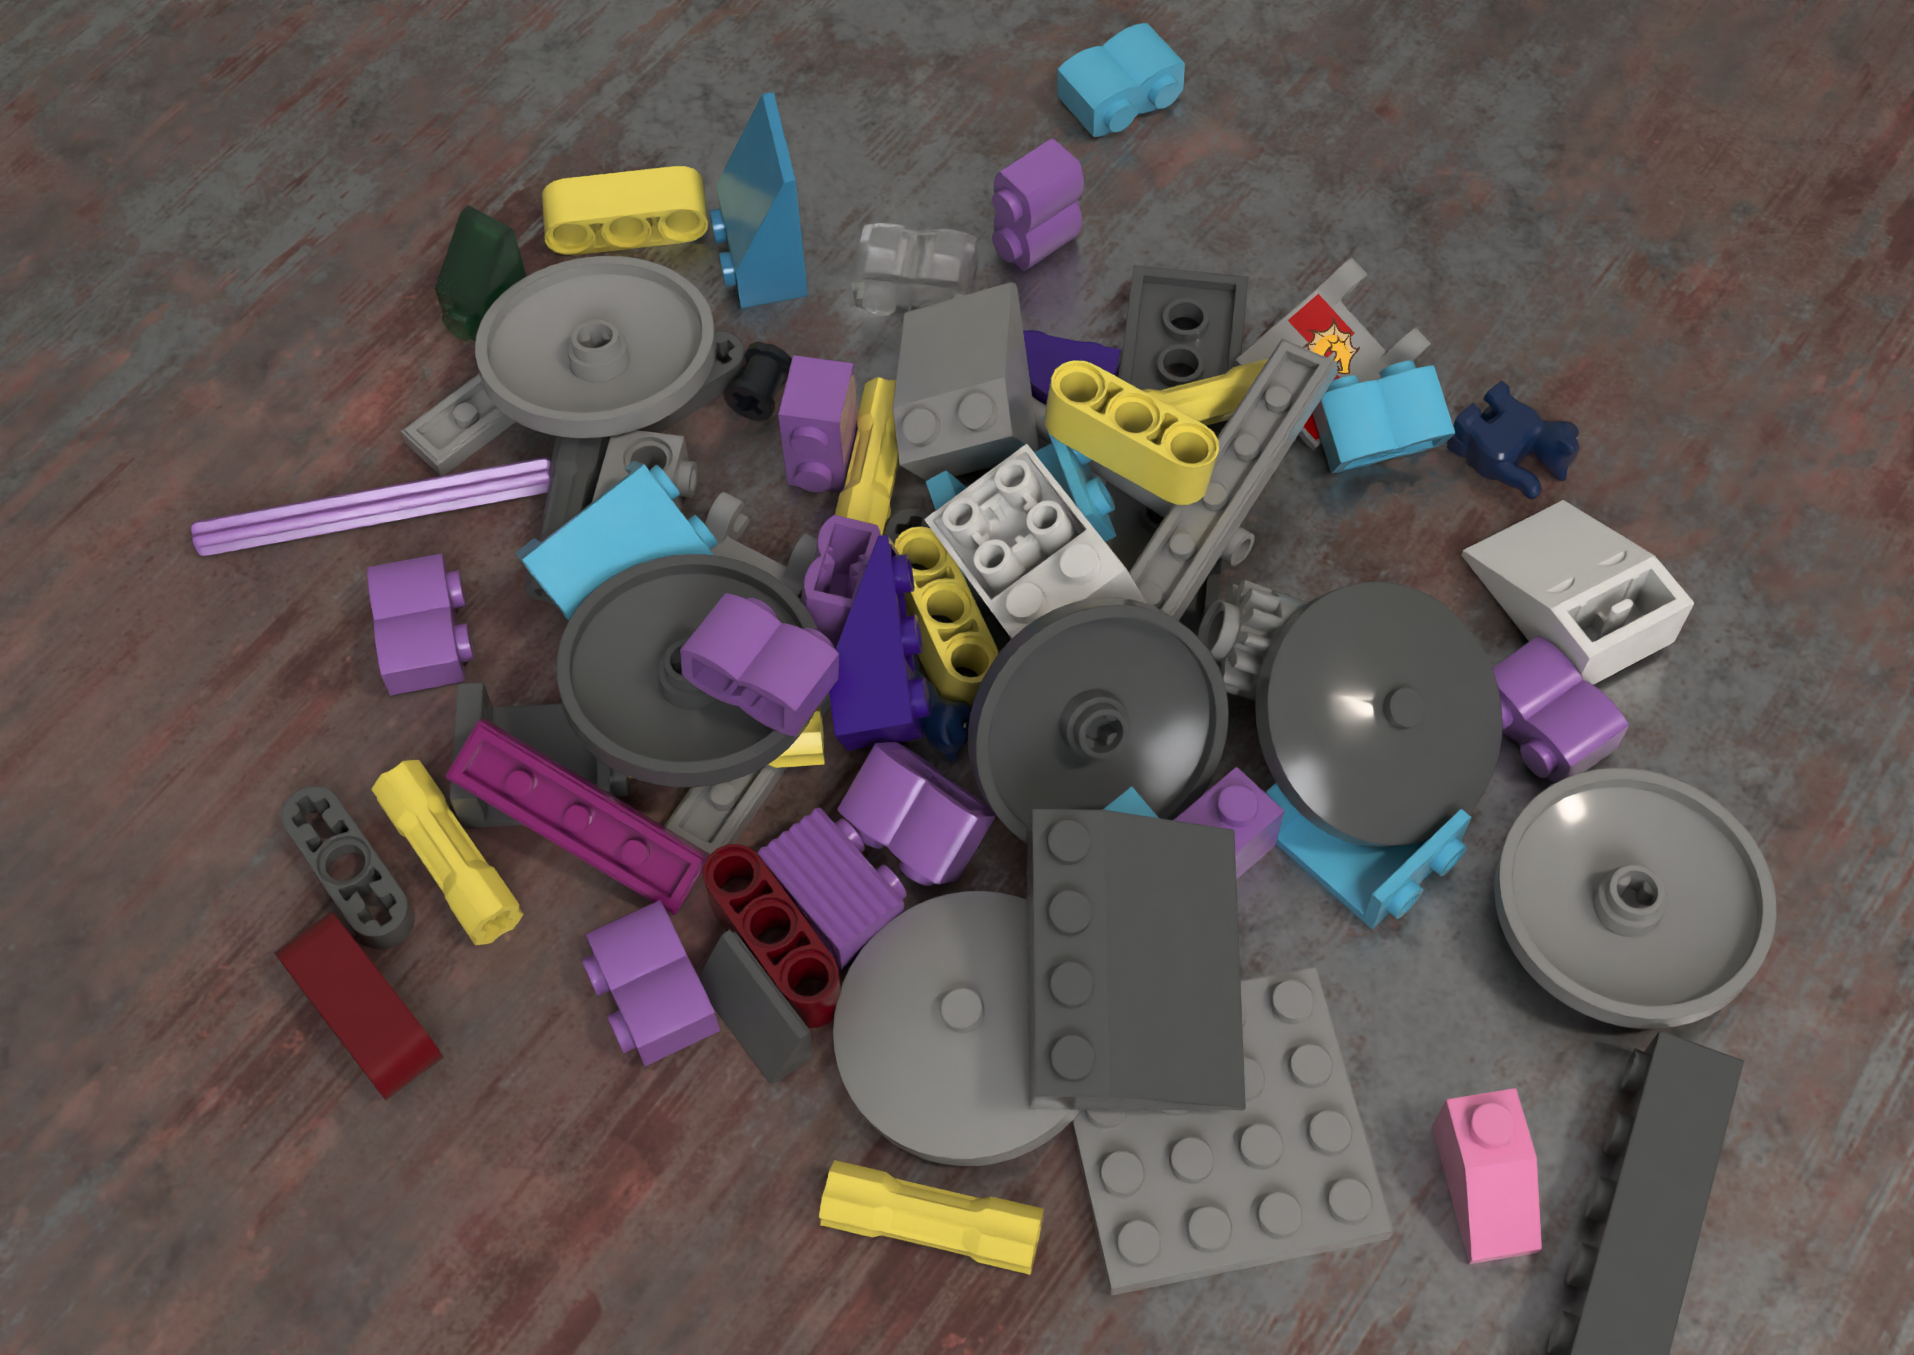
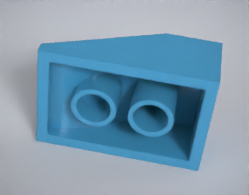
[709,92,808,308]

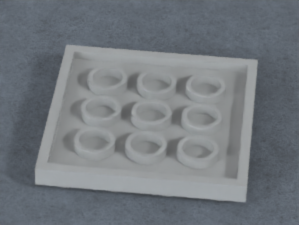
[1070,966,1394,1296]

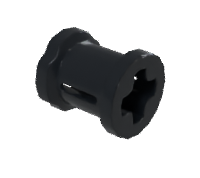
[723,342,792,421]

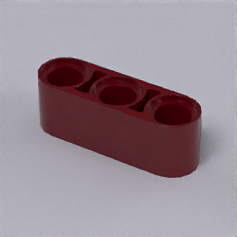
[703,844,841,1028]
[274,911,444,1101]

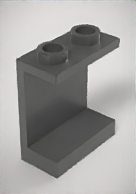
[450,682,631,828]

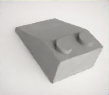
[893,282,1039,481]

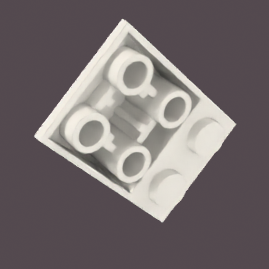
[924,444,1148,638]
[1461,500,1694,685]

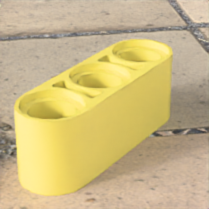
[542,166,708,255]
[1044,360,1219,505]
[894,526,999,708]

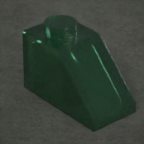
[435,205,527,341]

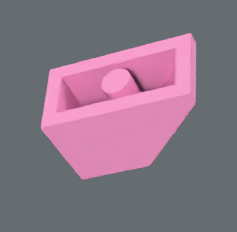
[1432,1088,1542,1264]

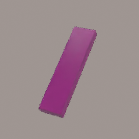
[445,718,710,915]

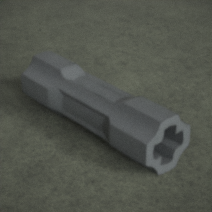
[524,436,609,606]

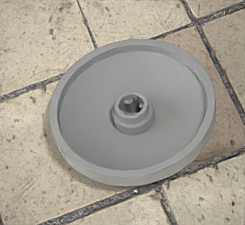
[475,256,717,438]
[1494,768,1777,1029]
[833,891,1081,1166]

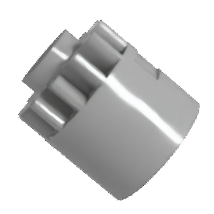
[1198,580,1308,701]

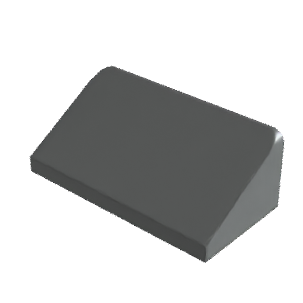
[699,930,814,1084]

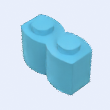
[1057,23,1185,137]
[1312,361,1455,474]

